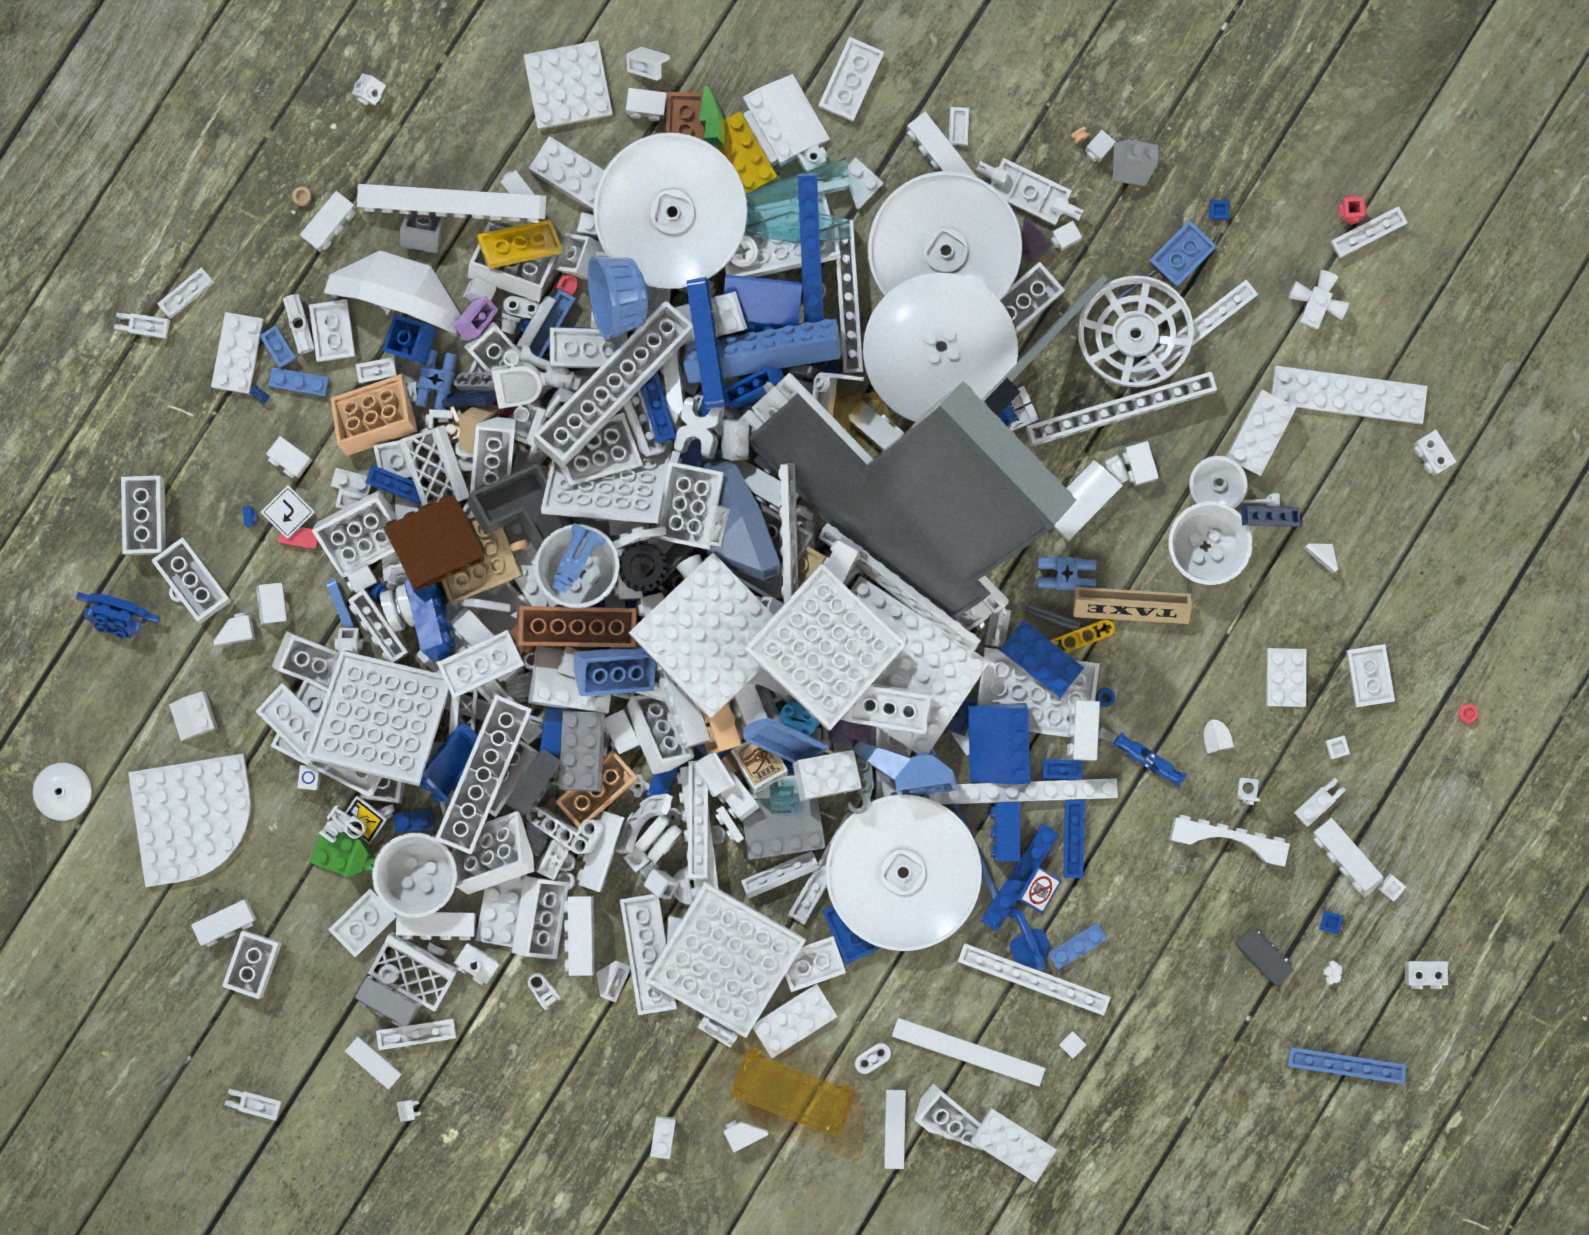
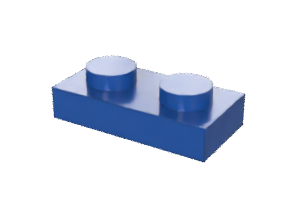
[1043,759,1082,780]
[393,810,435,833]

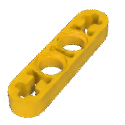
[1050,620,1115,653]

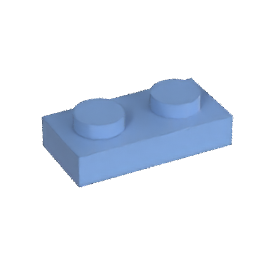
[259,326,297,369]

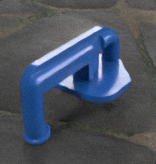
[1008,907,1050,970]

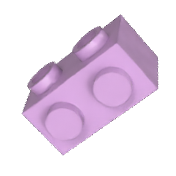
[453,296,498,340]

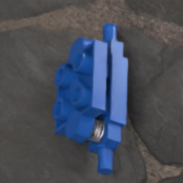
[76,592,160,639]

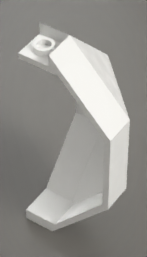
[324,251,461,337]

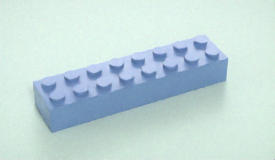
[683,319,841,384]

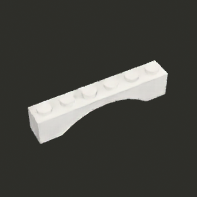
[1169,815,1290,867]

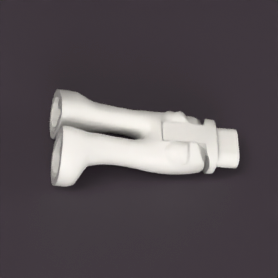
[519,345,582,391]

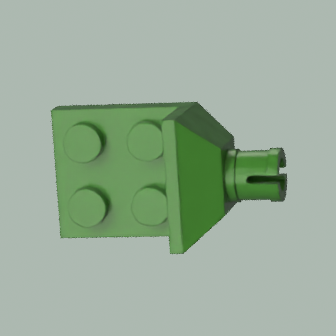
[310,826,375,877]

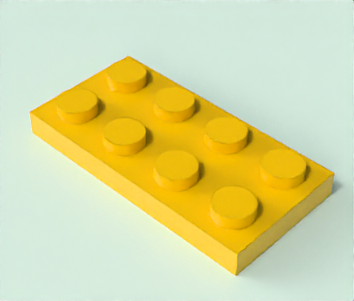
[716,111,777,195]
[477,219,563,269]

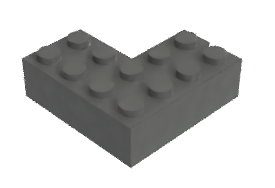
[467,463,573,552]

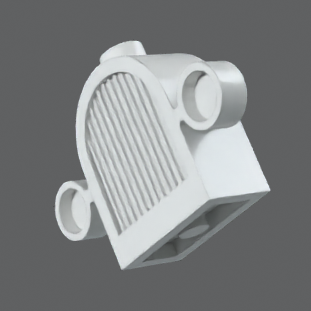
[492,349,546,422]

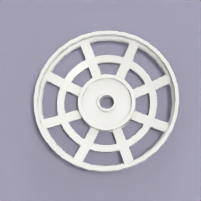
[1078,276,1194,387]

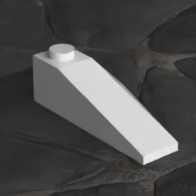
[527,387,574,465]
[914,1084,983,1151]

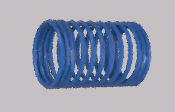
[249,385,270,404]

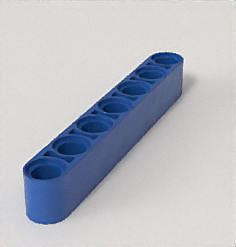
[686,276,727,409]

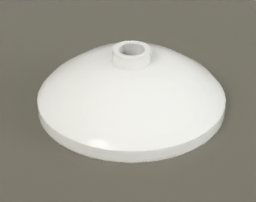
[1189,456,1248,509]
[33,763,92,821]

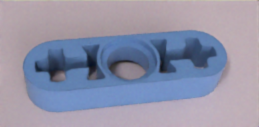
[326,577,356,628]

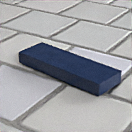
[442,392,497,407]

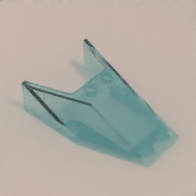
[745,157,852,244]

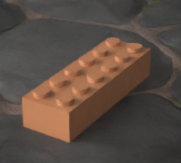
[516,606,636,647]

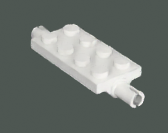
[975,158,1084,226]

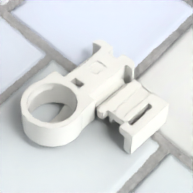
[319,805,367,843]

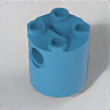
[780,697,820,736]

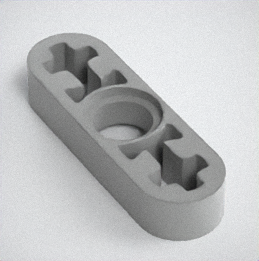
[453,372,495,392]

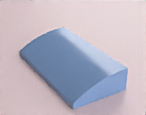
[743,718,828,763]

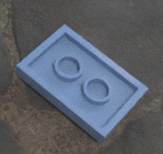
[1149,220,1217,288]

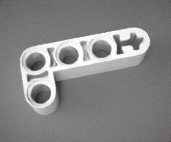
[526,806,605,854]

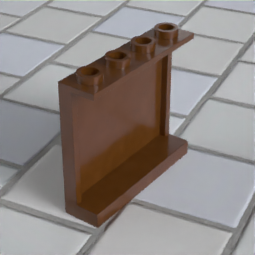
[383,495,485,593]

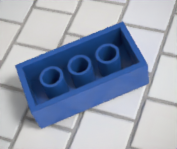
[405,580,456,662]

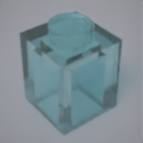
[770,786,799,813]

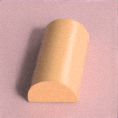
[555,750,639,828]

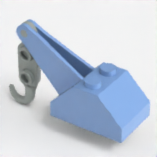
[847,742,958,814]

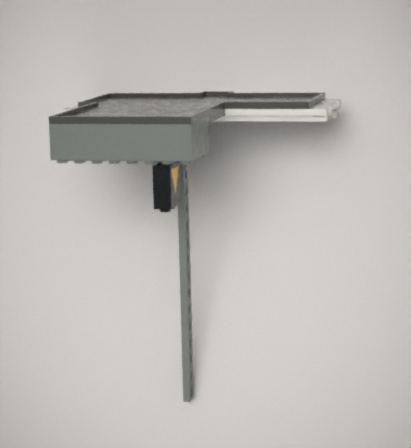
[739,274,1108,631]

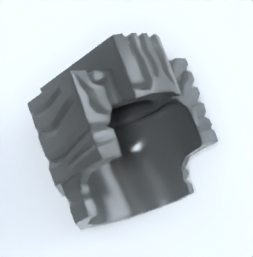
[523,820,549,857]

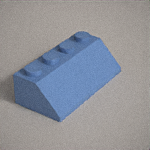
[574,647,656,696]

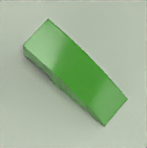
[699,86,725,146]

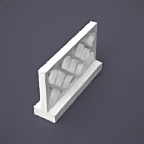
[399,425,469,506]
[368,931,459,1012]

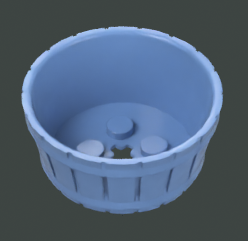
[588,256,648,340]

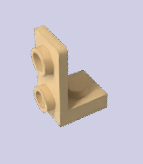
[444,406,462,444]

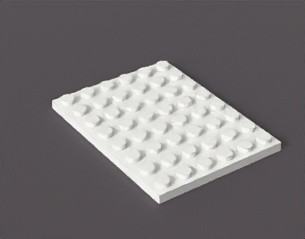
[850,576,990,754]

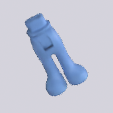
[552,523,606,594]

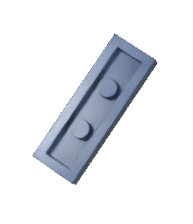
[268,367,330,397]
[1048,923,1107,970]

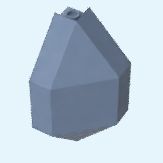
[703,457,781,581]

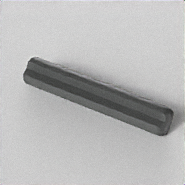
[1025,603,1081,631]

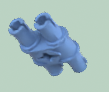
[415,349,457,410]
[1037,555,1096,592]

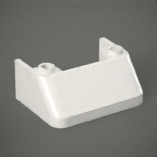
[812,372,864,417]

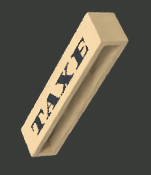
[1073,587,1192,624]

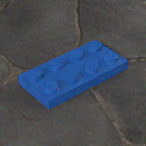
[999,620,1084,698]

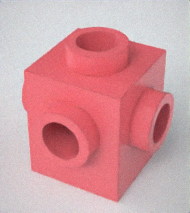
[1338,195,1367,224]

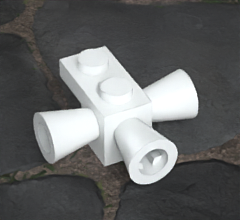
[1288,270,1349,330]

